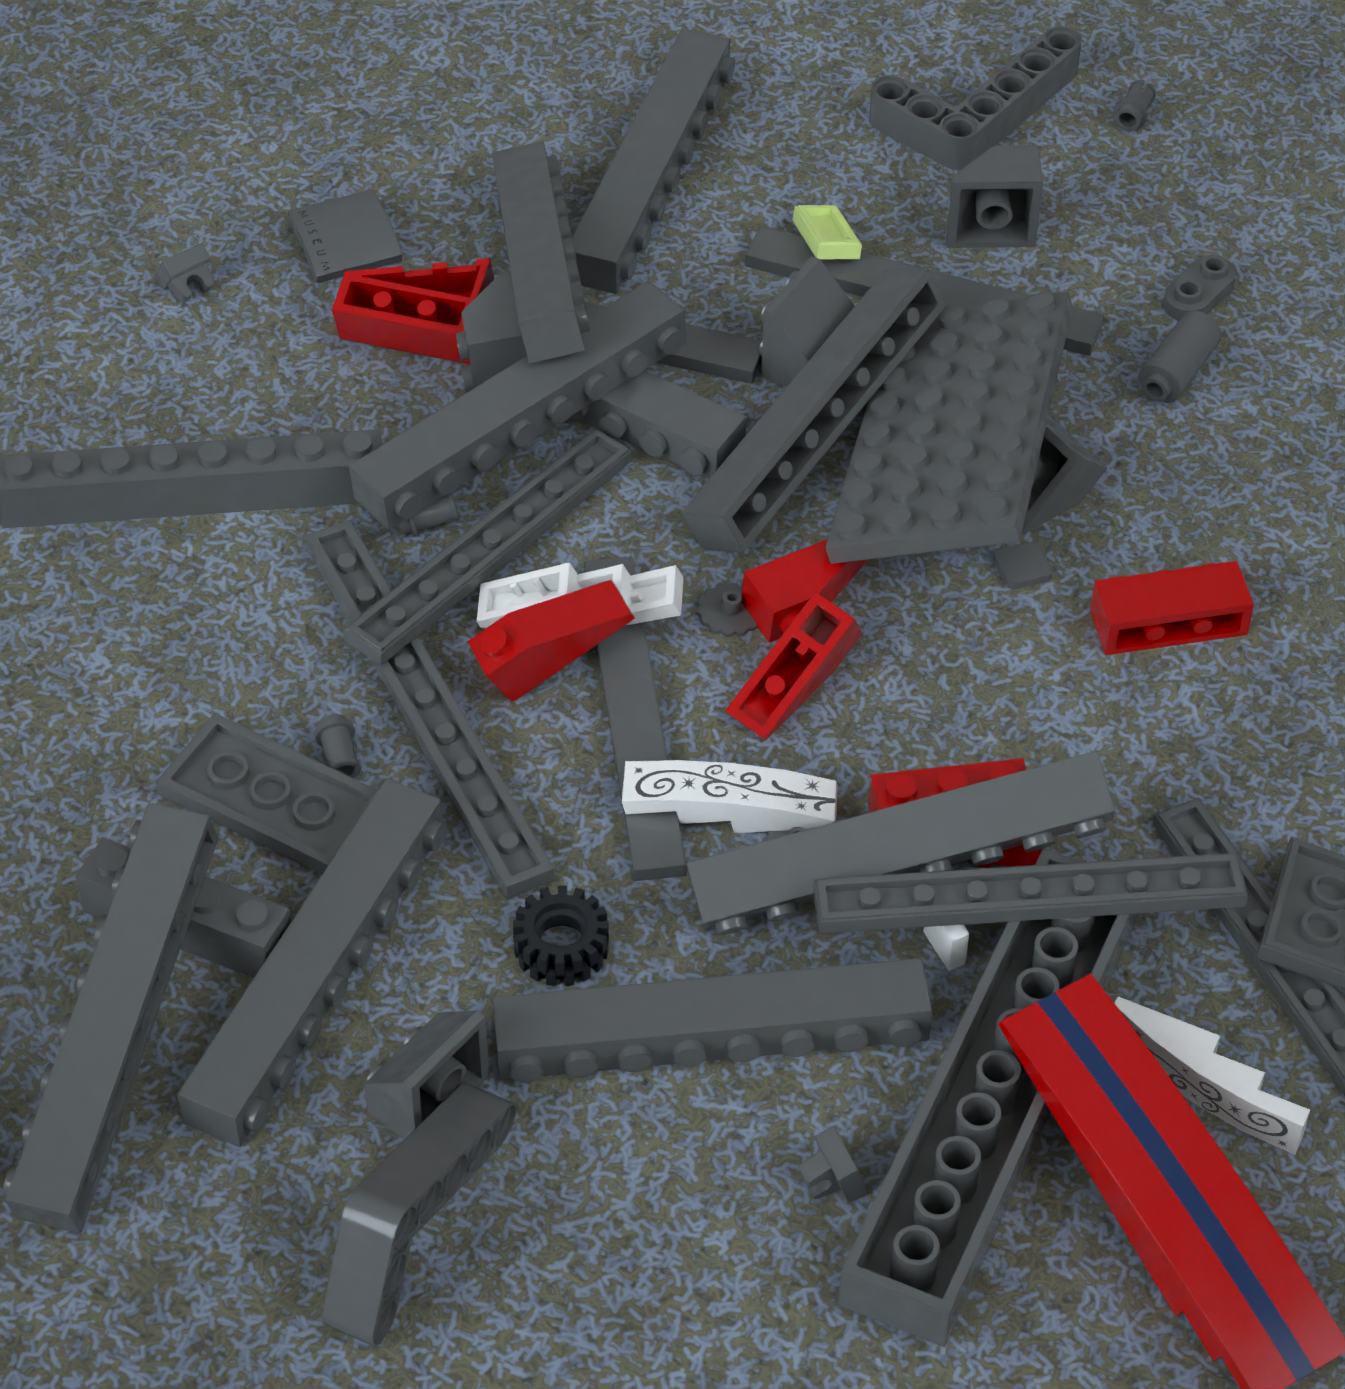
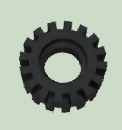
[513,886,609,986]

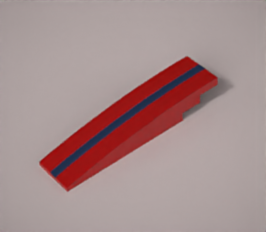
[998,973,1345,1389]

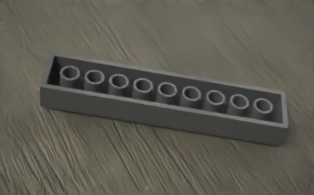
[838,848,1138,1347]

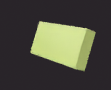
[793,205,862,259]

